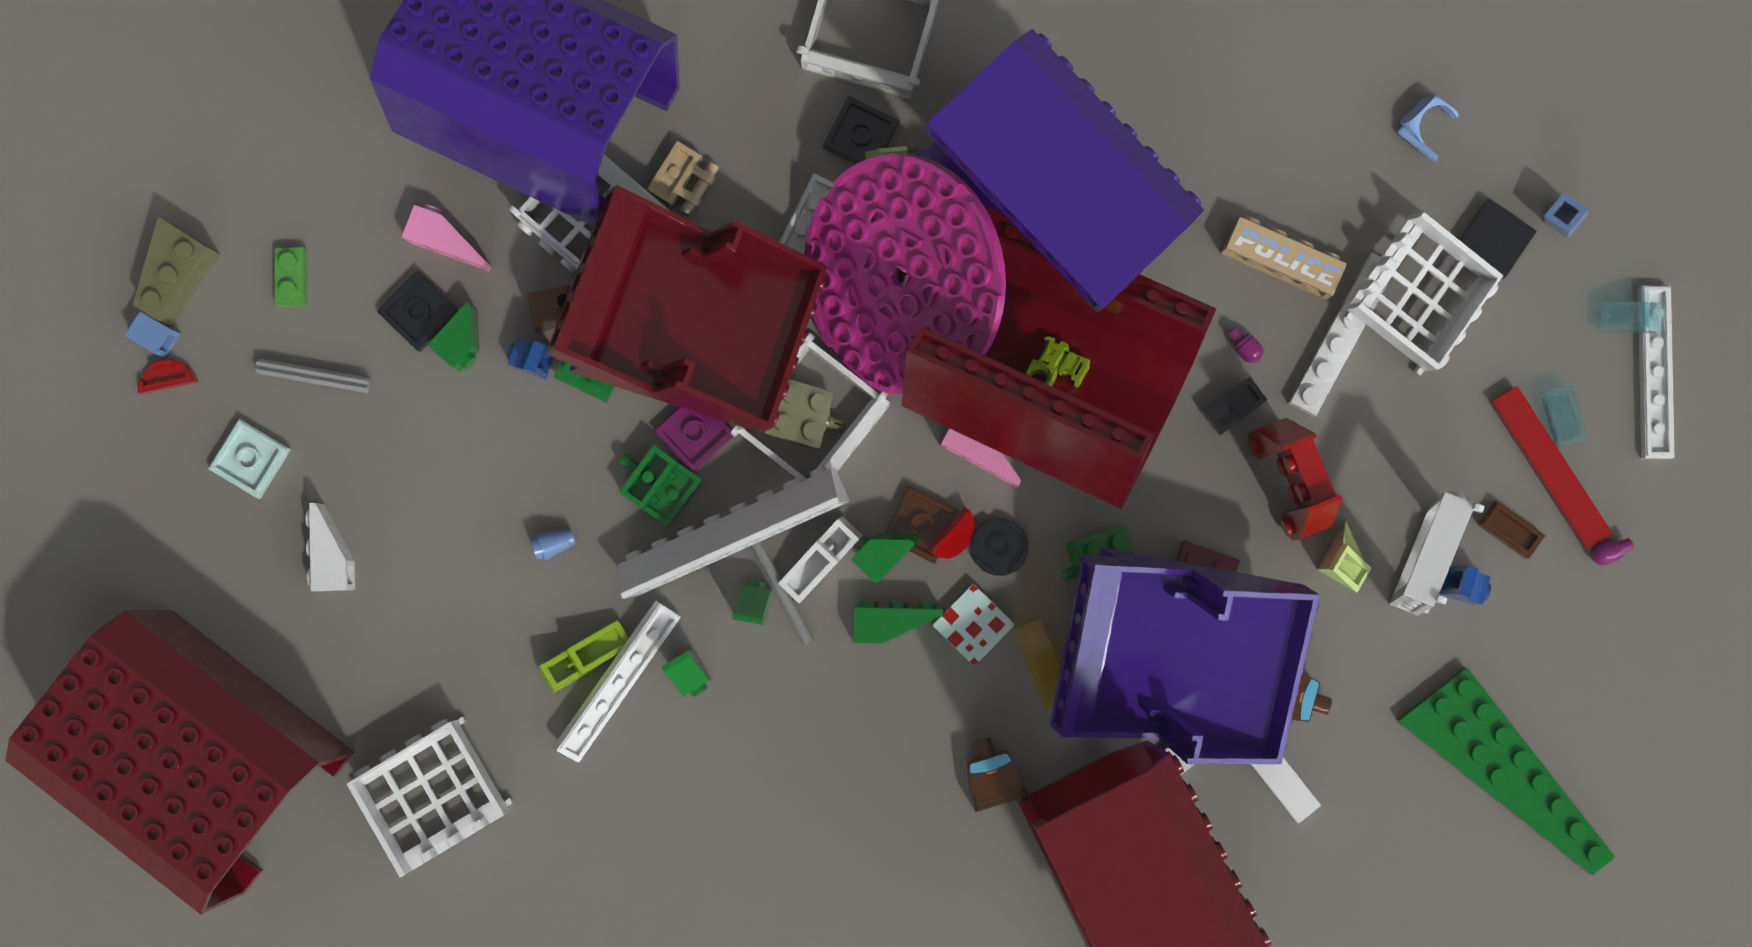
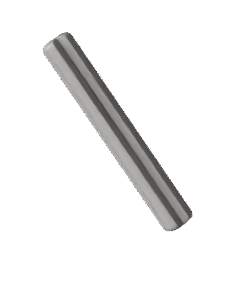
[255,358,371,393]

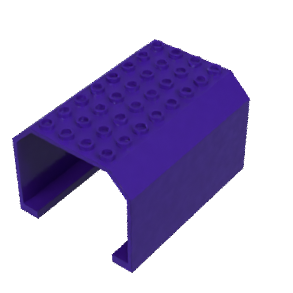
[370,0,680,227]
[917,29,1204,313]

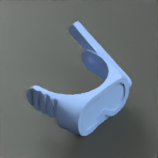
[1398,93,1459,163]

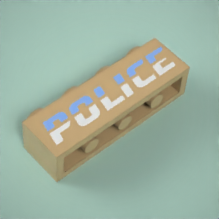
[1221,216,1347,300]

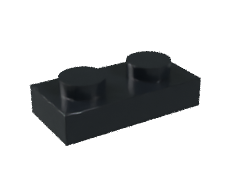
[1202,377,1268,435]

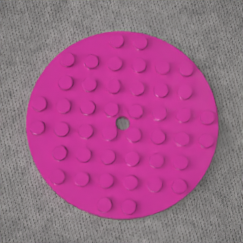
[804,154,1006,394]

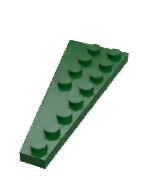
[1397,667,1615,875]

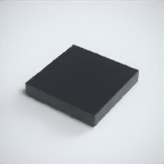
[823,95,900,164]
[1459,199,1537,279]
[377,270,459,352]

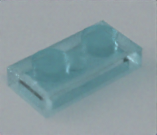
[1600,302,1666,333]
[1540,385,1589,448]

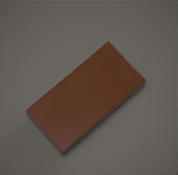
[1478,501,1546,559]

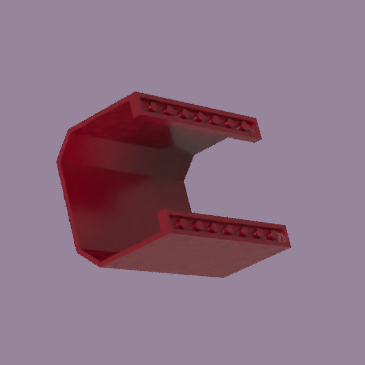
[901,208,1217,510]
[5,610,355,915]
[1017,740,1272,947]

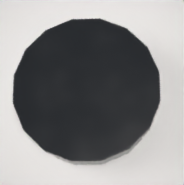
[970,518,1028,576]

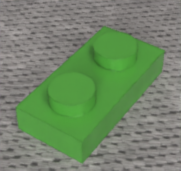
[275,247,307,307]

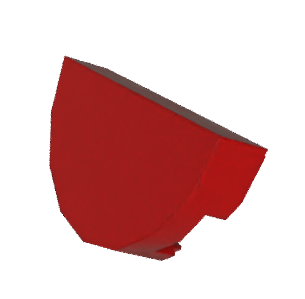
[138,359,198,394]
[927,507,974,559]

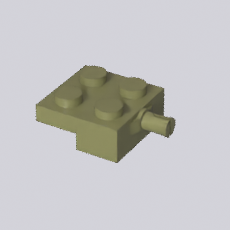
[762,379,846,449]

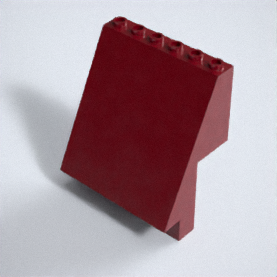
[546,185,827,432]

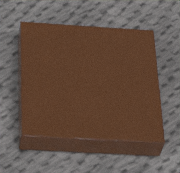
[885,486,960,564]

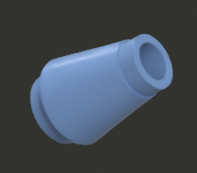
[530,528,576,561]

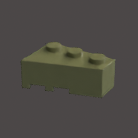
[132,216,219,326]

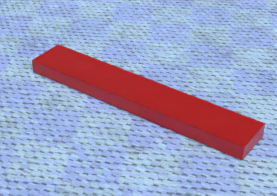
[1490,386,1613,549]

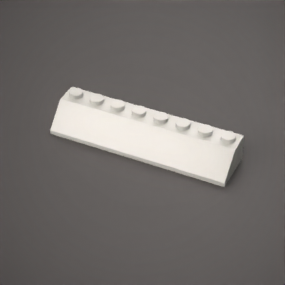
[618,466,850,599]

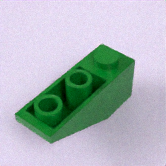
[853,602,943,644]

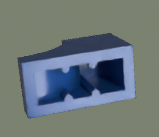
[507,337,554,380]
[1439,565,1491,605]

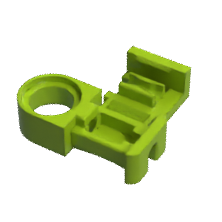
[1026,336,1090,388]

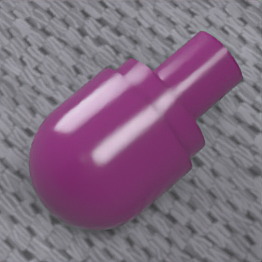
[1228,326,1263,363]
[1590,538,1634,565]

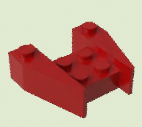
[1247,418,1343,541]

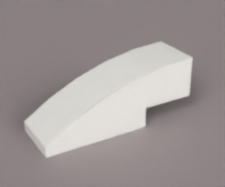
[778,516,863,604]

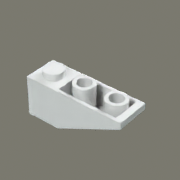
[305,503,355,592]

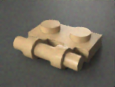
[647,141,719,216]

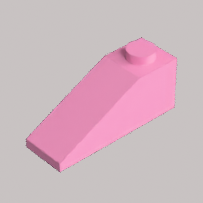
[402,204,492,272]
[940,429,1021,488]

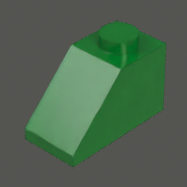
[427,302,480,372]
[851,533,922,584]
[732,580,772,625]
[662,650,711,697]

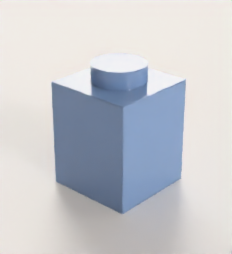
[1544,193,1588,238]
[124,311,181,358]

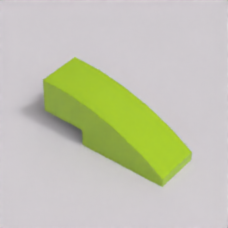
[538,620,629,694]

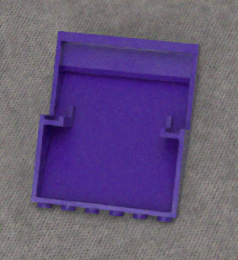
[1050,547,1320,764]

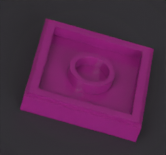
[654,407,734,473]

